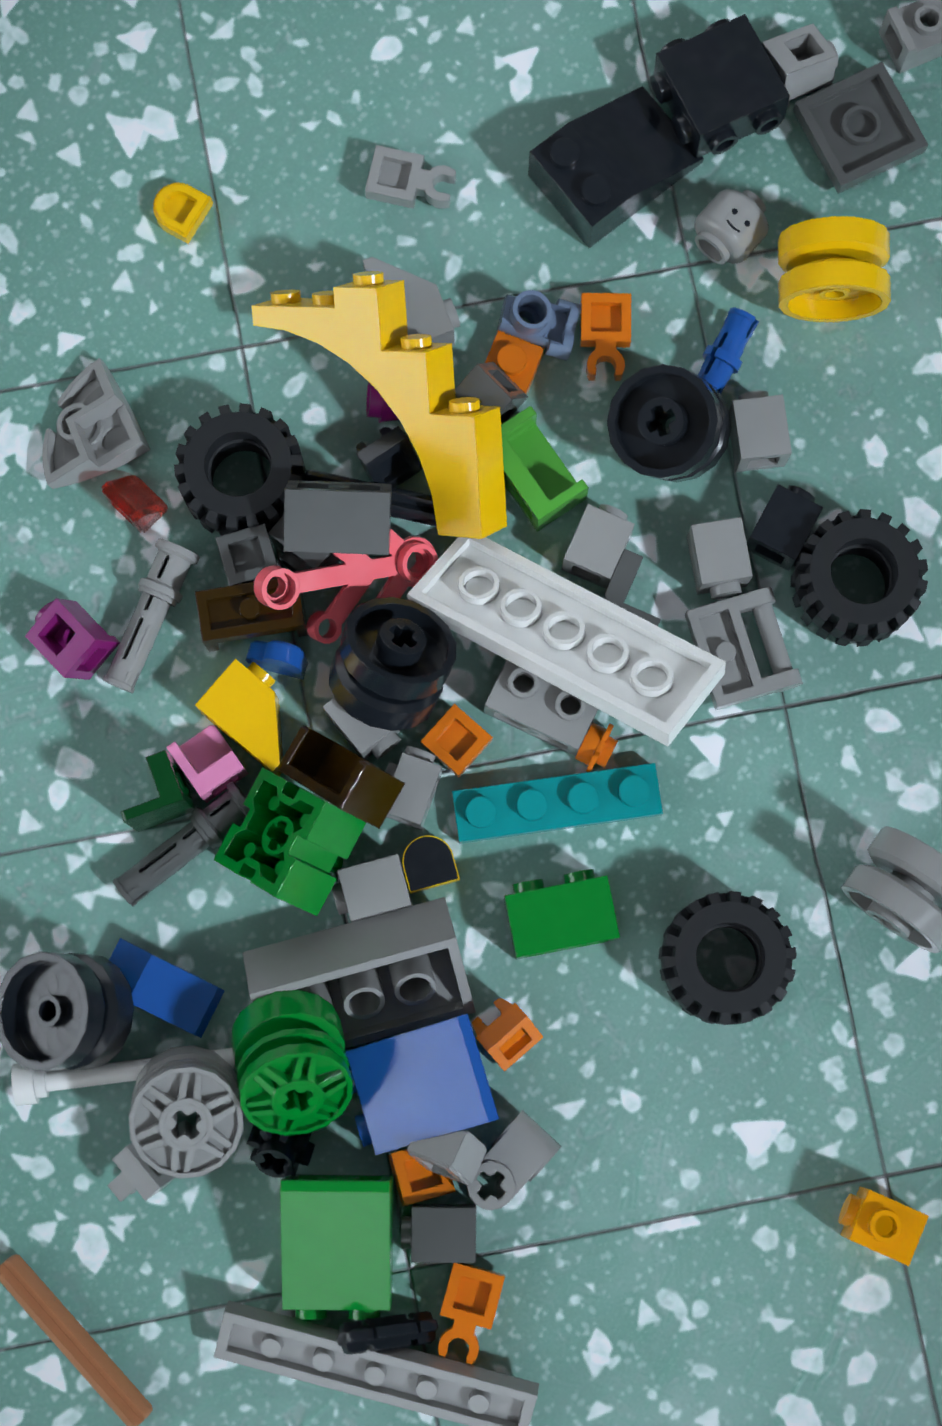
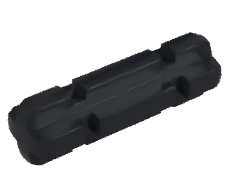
[337,1311,438,1355]

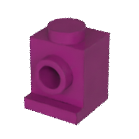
[25,598,120,680]

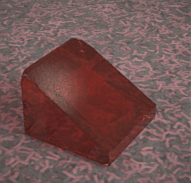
[101,475,168,534]

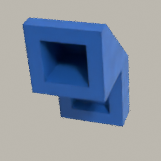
[109,938,225,1038]

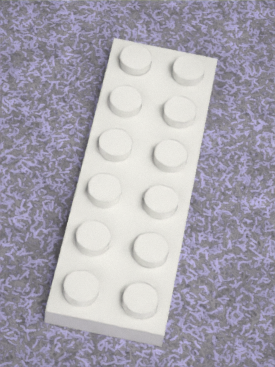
[407,537,726,747]

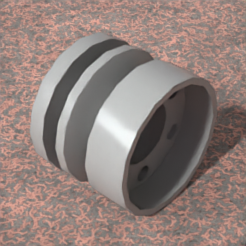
[129,1045,243,1179]

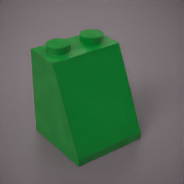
[280,1174,394,1320]

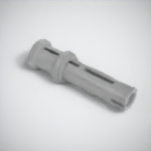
[103,538,200,693]

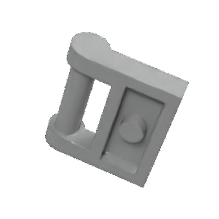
[685,587,803,710]

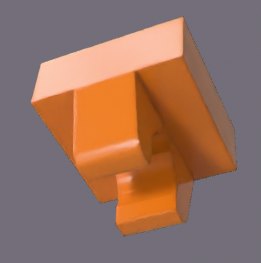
[472,998,543,1072]

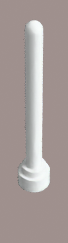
[11,1048,235,1106]

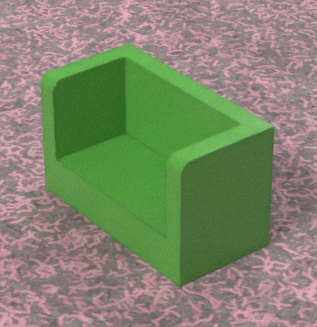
[501,406,589,532]

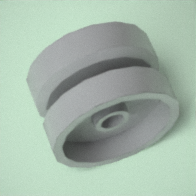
[841,826,942,953]

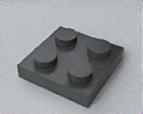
[793,62,928,194]

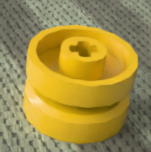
[778,216,891,322]

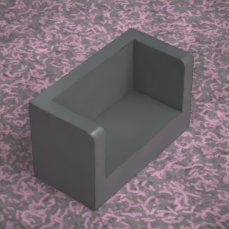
[284,480,392,555]

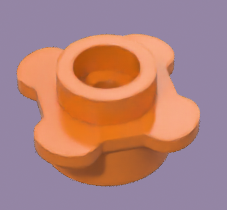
[575,722,618,772]

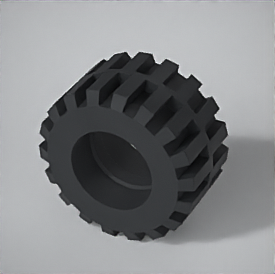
[174,403,306,536]
[790,509,928,647]
[658,891,797,1025]

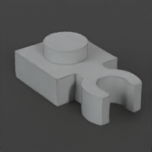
[365,145,456,209]

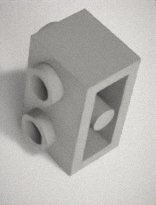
[484,660,598,756]

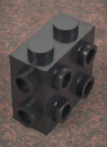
[650,14,790,159]

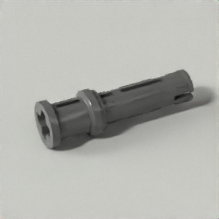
[113,780,250,907]

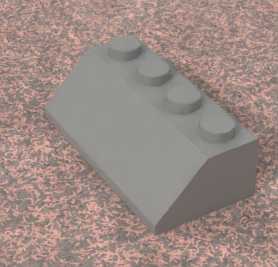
[243,897,476,1048]

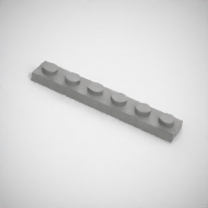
[214,1300,539,1426]

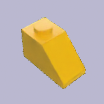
[195,658,283,776]

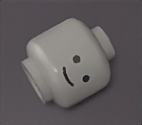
[695,189,769,265]

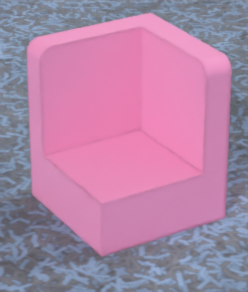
[166,725,249,803]

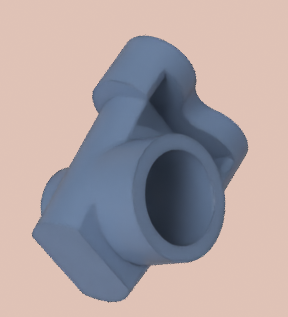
[497,290,581,361]

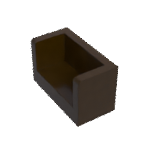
[195,578,309,652]
[277,726,405,829]

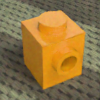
[838,1186,929,1266]

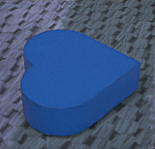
[245,640,308,680]

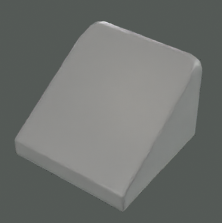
[407,1131,487,1185]

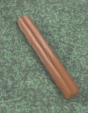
[0,1254,153,1426]

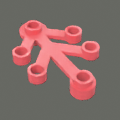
[254,529,438,644]

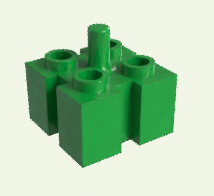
[213,767,367,916]

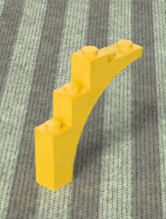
[251,271,507,539]

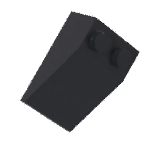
[528,86,704,248]

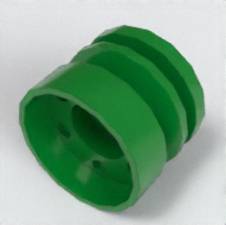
[231,990,353,1136]

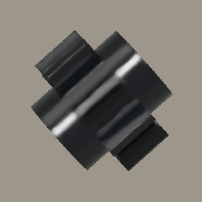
[247,1124,315,1178]

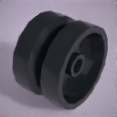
[607,364,732,483]
[329,597,456,731]
[0,952,134,1071]

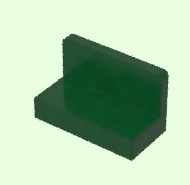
[120,750,196,832]

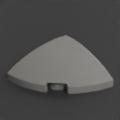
[42,358,150,489]

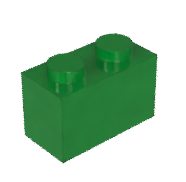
[504,869,620,960]

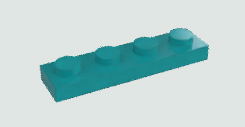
[452,763,663,844]

